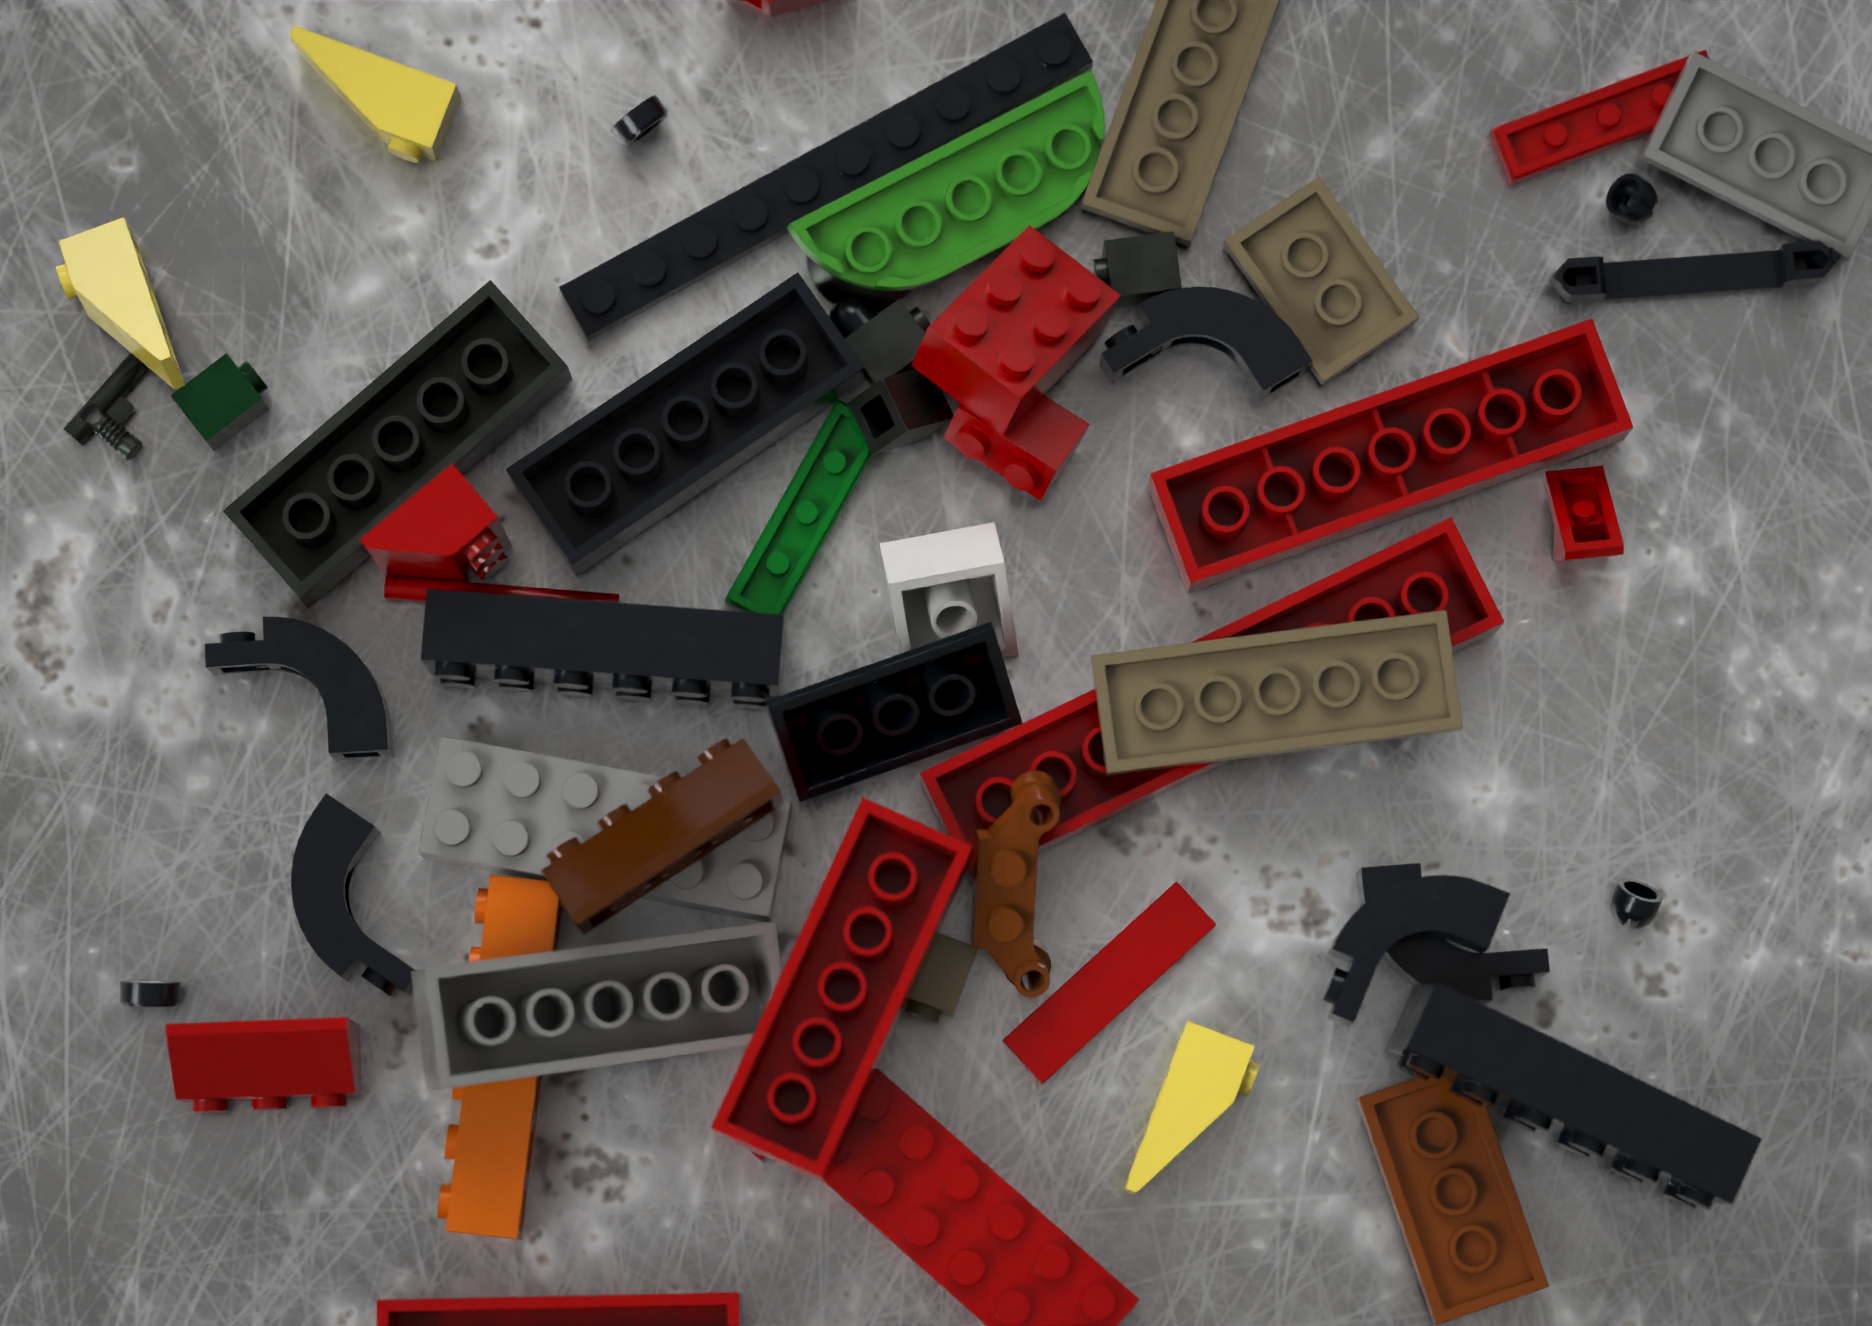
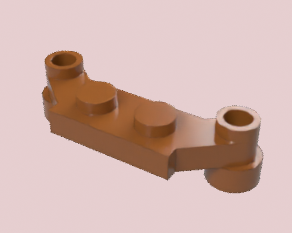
[970,771,1061,998]

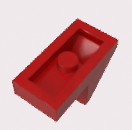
[1545,466,1624,563]

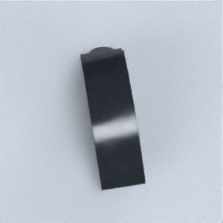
[1100,287,1313,402]
[205,617,394,760]
[291,793,415,996]
[1356,863,1550,1005]
[1323,875,1510,1027]

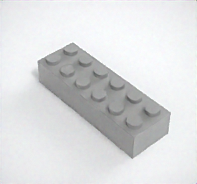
[418,736,793,922]
[411,921,782,1091]

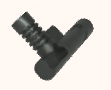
[64,353,148,460]

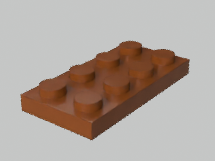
[1356,1077,1549,1325]

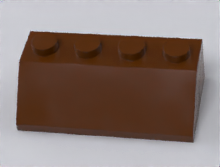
[541,738,784,935]

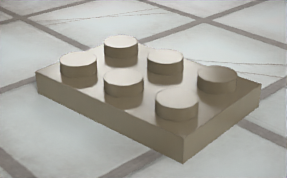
[1223,176,1419,386]

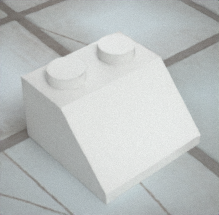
[879,522,1019,658]

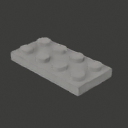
[1639,52,1872,261]

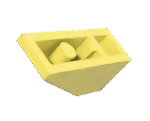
[290,26,462,163]
[56,217,186,390]
[1123,1021,1260,1195]

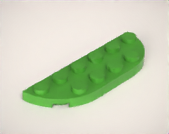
[786,70,1105,291]

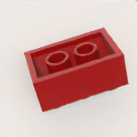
[359,463,512,582]
[166,1017,362,1113]

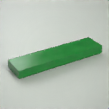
[724,398,874,616]

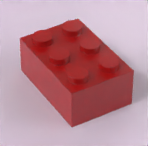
[911,225,1121,436]

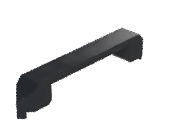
[1549,241,1842,304]

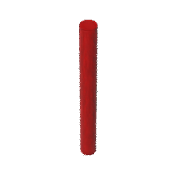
[384,575,620,603]

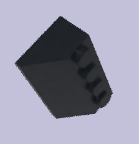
[766,622,1022,802]

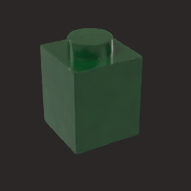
[171,353,269,451]

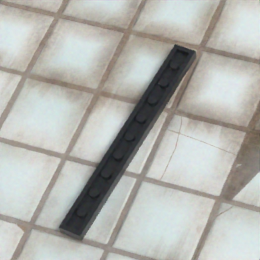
[559,13,1093,341]

